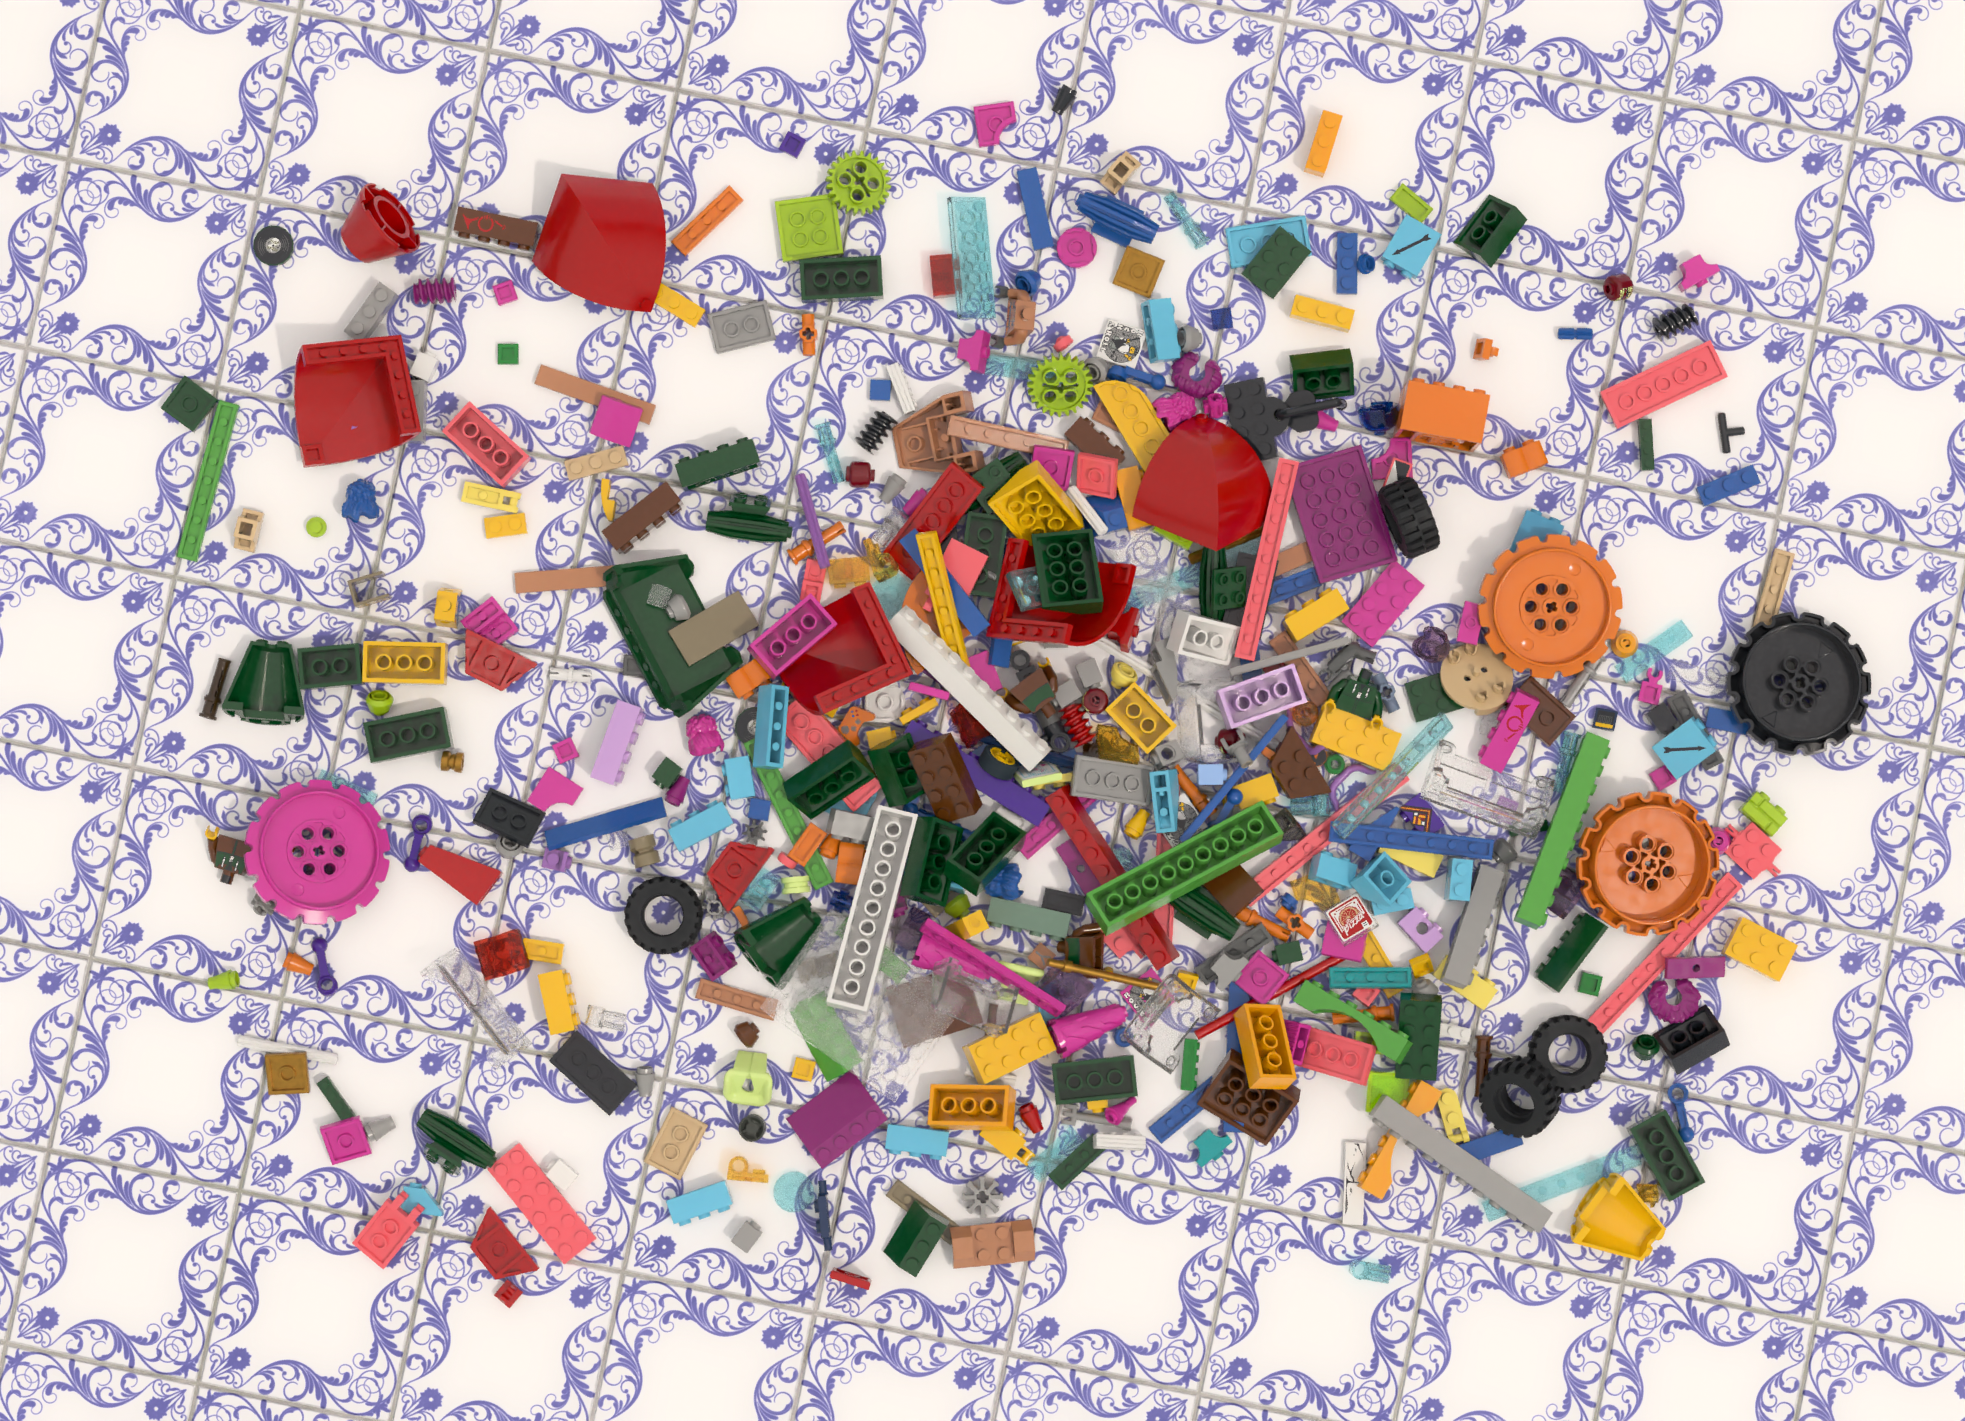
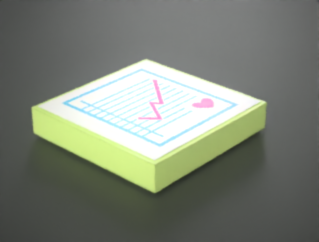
[1013,761,1062,788]

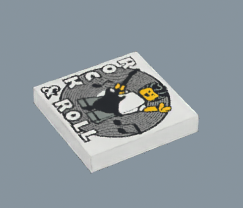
[1096,319,1146,369]
[1151,793,1208,848]

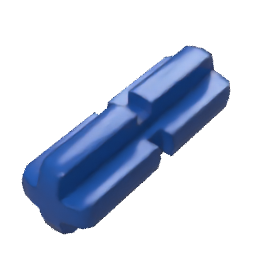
[1558,328,1593,340]

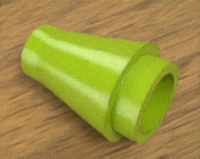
[208,969,240,990]

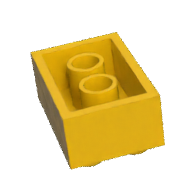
[1282,588,1350,643]
[1105,681,1177,755]
[1721,917,1798,982]
[538,969,581,1035]

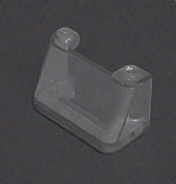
[931,957,1020,1038]
[1123,974,1221,1075]

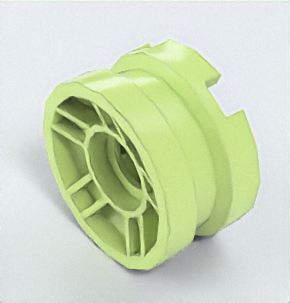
[781,876,811,894]

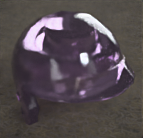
[1412,626,1451,663]

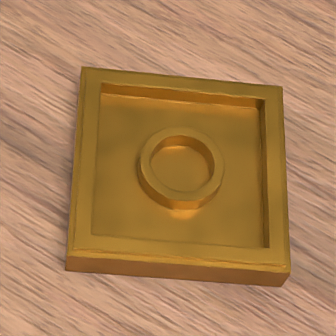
[1112,245,1165,298]
[265,1052,310,1095]

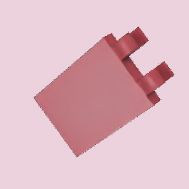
[923,538,989,612]
[352,1190,425,1269]

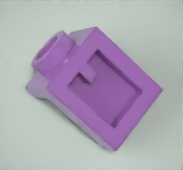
[541,847,573,872]

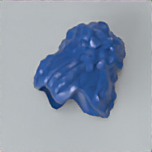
[341,479,380,523]
[984,863,1024,900]

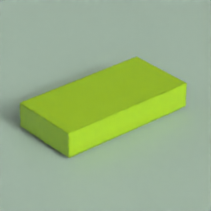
[1389,183,1433,223]

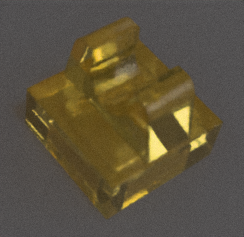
[1635,1184,1659,1208]

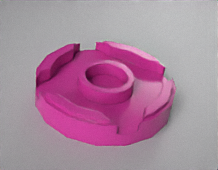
[1057,227,1097,268]

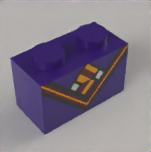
[1399,793,1445,833]

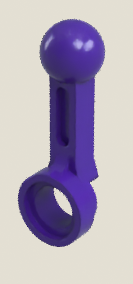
[404,813,433,872]
[311,937,338,997]

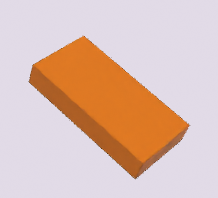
[787,822,827,867]

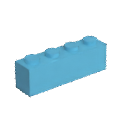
[753,684,789,769]

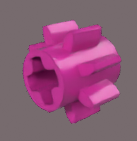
[1203,393,1228,418]

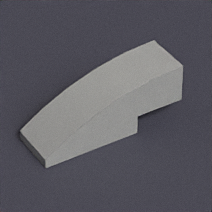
[1149,638,1178,706]

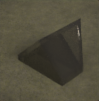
[1273,807,1306,841]

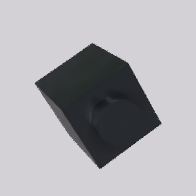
[1644,702,1677,735]

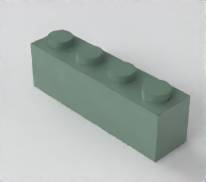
[986,897,1071,941]

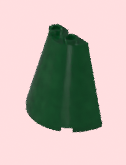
[222,639,305,725]
[733,896,824,991]

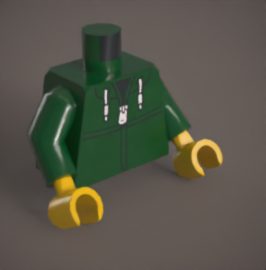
[1321,668,1383,730]

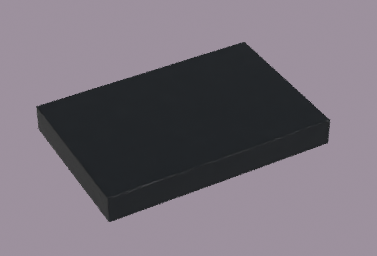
[472,788,546,848]

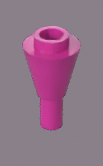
[1105,1097,1137,1125]

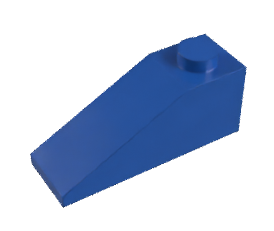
[1347,806,1400,862]

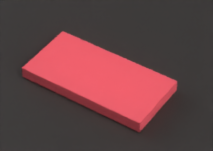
[1294,1027,1377,1086]

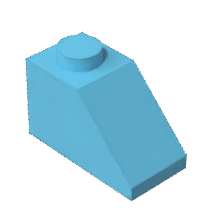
[401,1182,444,1216]

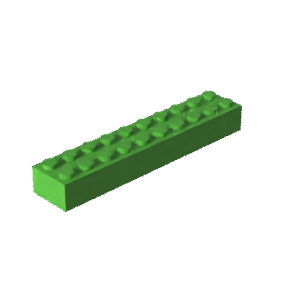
[1085,801,1284,936]

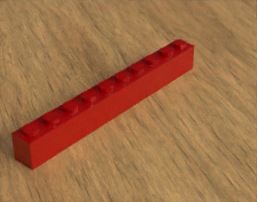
[1045,784,1180,971]

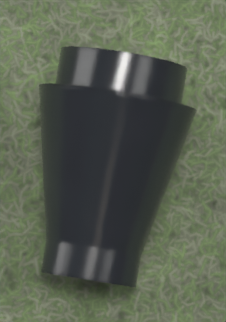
[1051,84,1077,116]

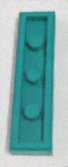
[1329,967,1412,989]

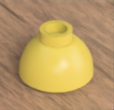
[1111,662,1138,689]

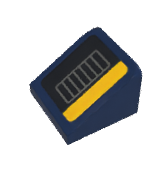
[1592,708,1618,732]

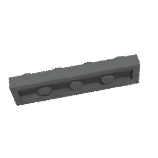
[1666,689,1725,771]
[1194,922,1273,985]

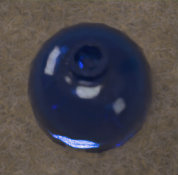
[1357,401,1398,436]

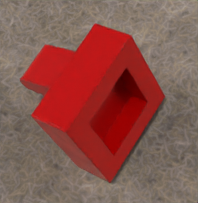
[494,1279,523,1308]

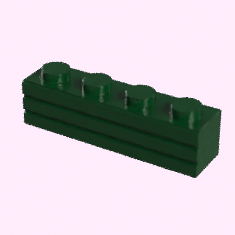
[1637,419,1655,471]
[317,1076,356,1120]

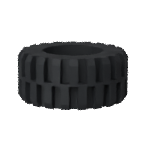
[1378,477,1440,559]
[624,876,704,954]
[1527,1015,1608,1094]
[1478,1056,1562,1138]

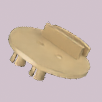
[1440,643,1513,716]

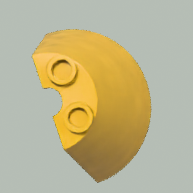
[1570,1173,1666,1261]

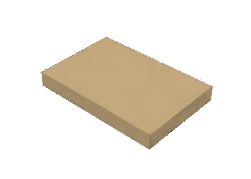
[644,1107,708,1180]

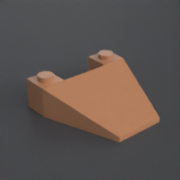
[892,390,985,475]

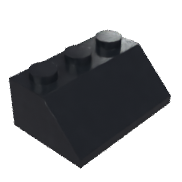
[1653,1004,1730,1075]

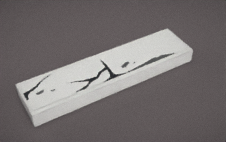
[1342,1142,1366,1225]

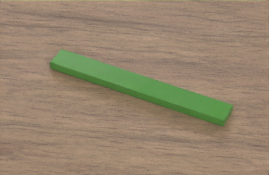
[176,400,240,562]
[744,738,834,891]

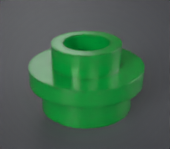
[1324,754,1345,775]

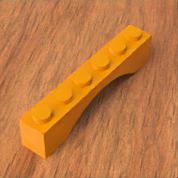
[1357,1080,1442,1200]

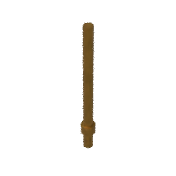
[1046,958,1162,992]

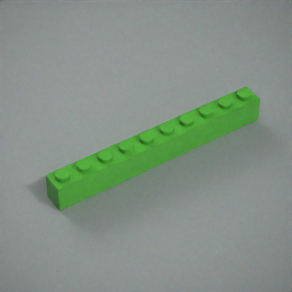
[1513,731,1611,930]

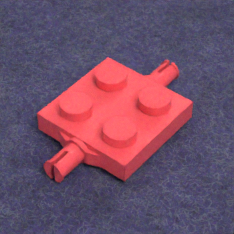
[1724,822,1782,879]
[1101,925,1146,959]

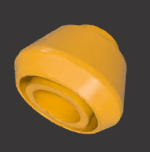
[1610,630,1638,658]

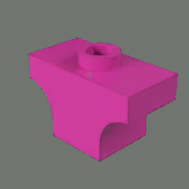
[1678,254,1720,292]
[957,330,991,374]
[1456,601,1481,646]

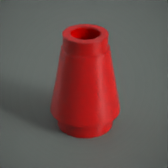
[1018,1102,1044,1134]

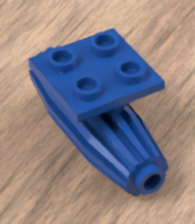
[1075,191,1160,248]

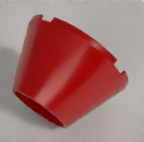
[341,183,420,263]

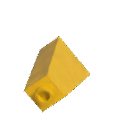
[944,909,989,940]

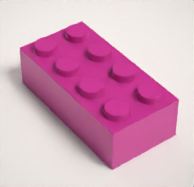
[747,593,837,680]

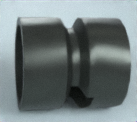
[738,1114,767,1142]

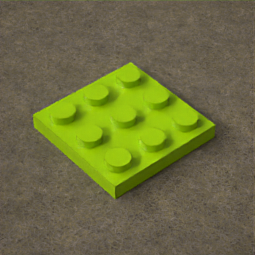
[775,194,843,263]

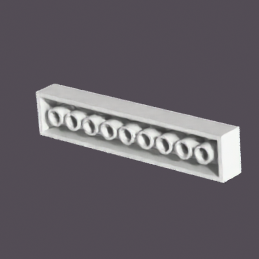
[826,805,918,1016]

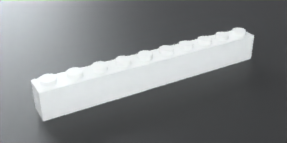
[889,605,1052,772]

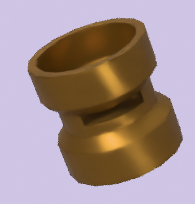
[441,751,464,773]

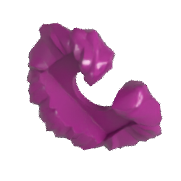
[1171,351,1223,399]
[1648,979,1701,1024]

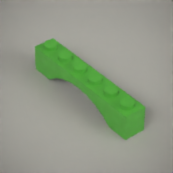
[1293,980,1413,1064]

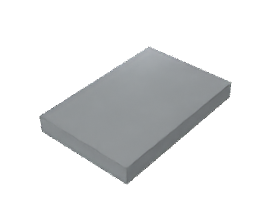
[707,300,776,354]

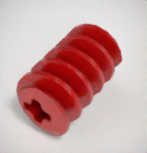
[1057,703,1096,749]

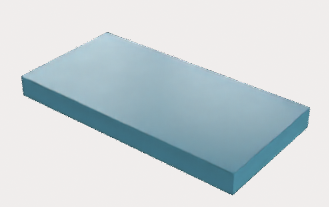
[1225,215,1312,269]

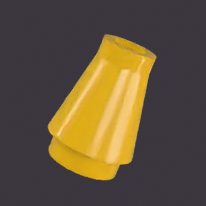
[1123,808,1150,840]

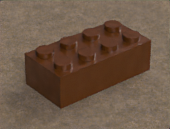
[601,481,684,554]
[907,732,983,822]

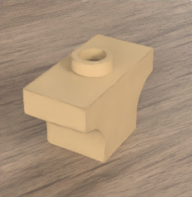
[1099,151,1141,195]
[233,508,264,553]

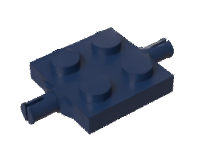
[814,1180,833,1251]

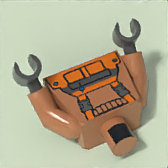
[990,286,1036,349]

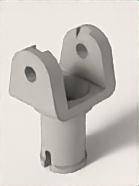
[1220,728,1253,768]

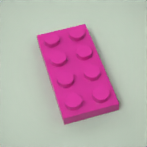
[1341,561,1425,648]

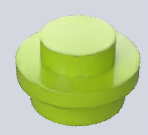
[306,517,327,537]

